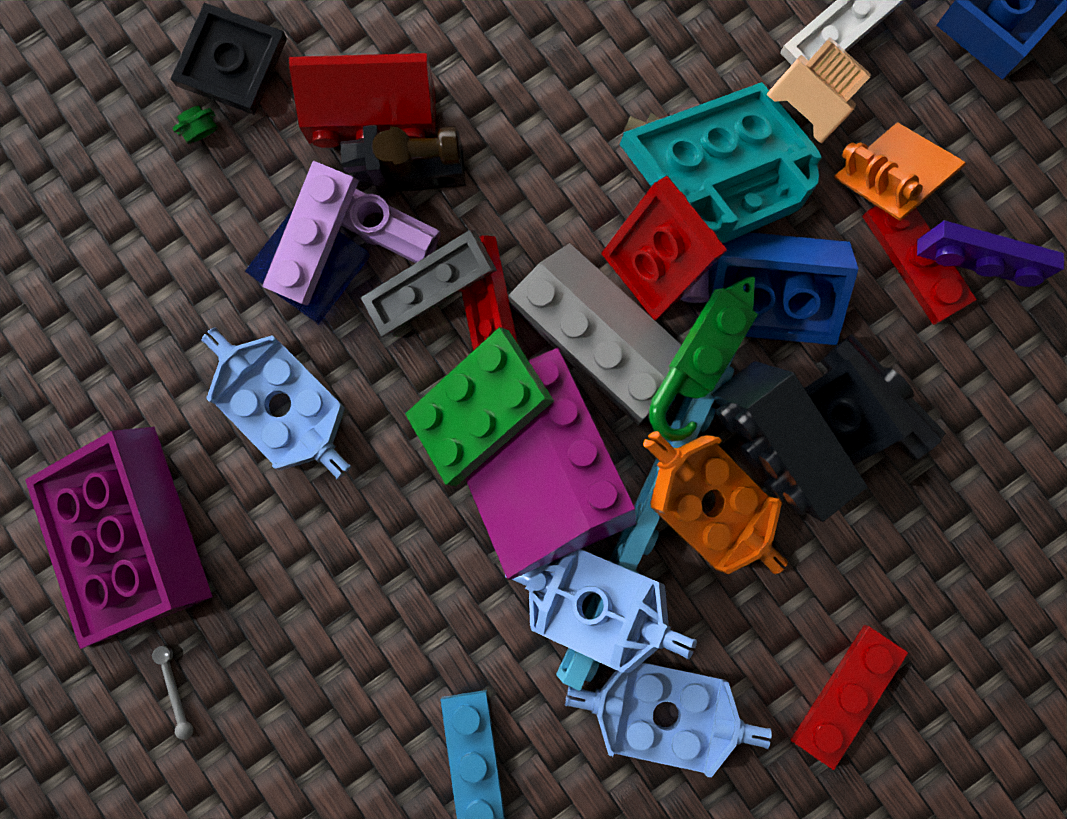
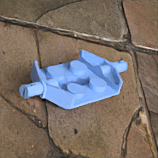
[201,327,352,480]
[505,549,697,674]
[565,662,772,778]

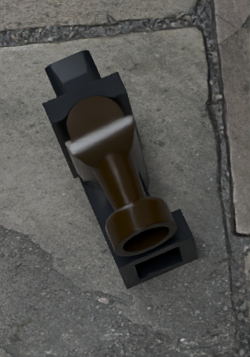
[340,125,466,196]

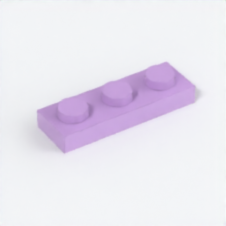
[262,161,359,305]

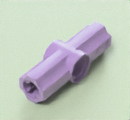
[341,189,441,263]

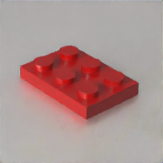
[601,176,727,321]

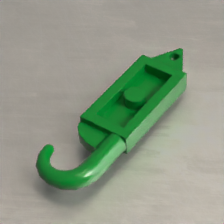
[649,276,758,442]

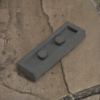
[361,230,497,336]

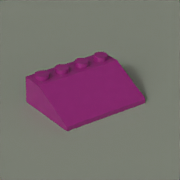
[465,348,637,581]
[25,427,213,649]

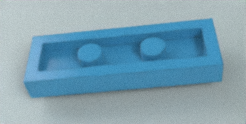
[440,690,505,819]

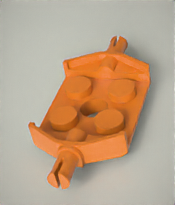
[643,431,788,574]

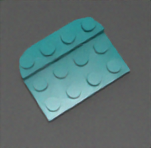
[619,82,822,243]

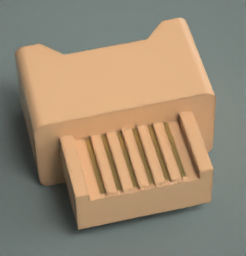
[767,37,871,144]

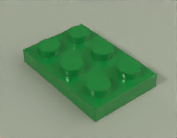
[405,327,554,486]

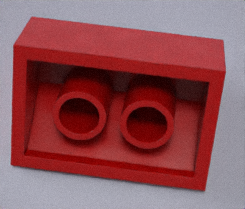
[289,53,436,148]

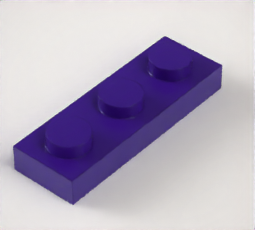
[917,220,1064,287]

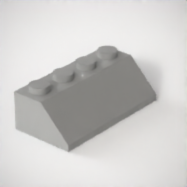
[508,243,681,425]

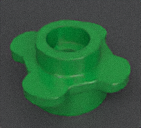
[172,106,218,144]

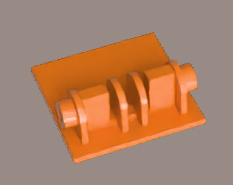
[834,122,966,221]

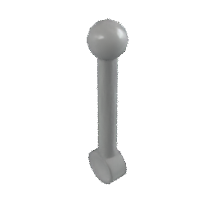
[152,646,193,740]

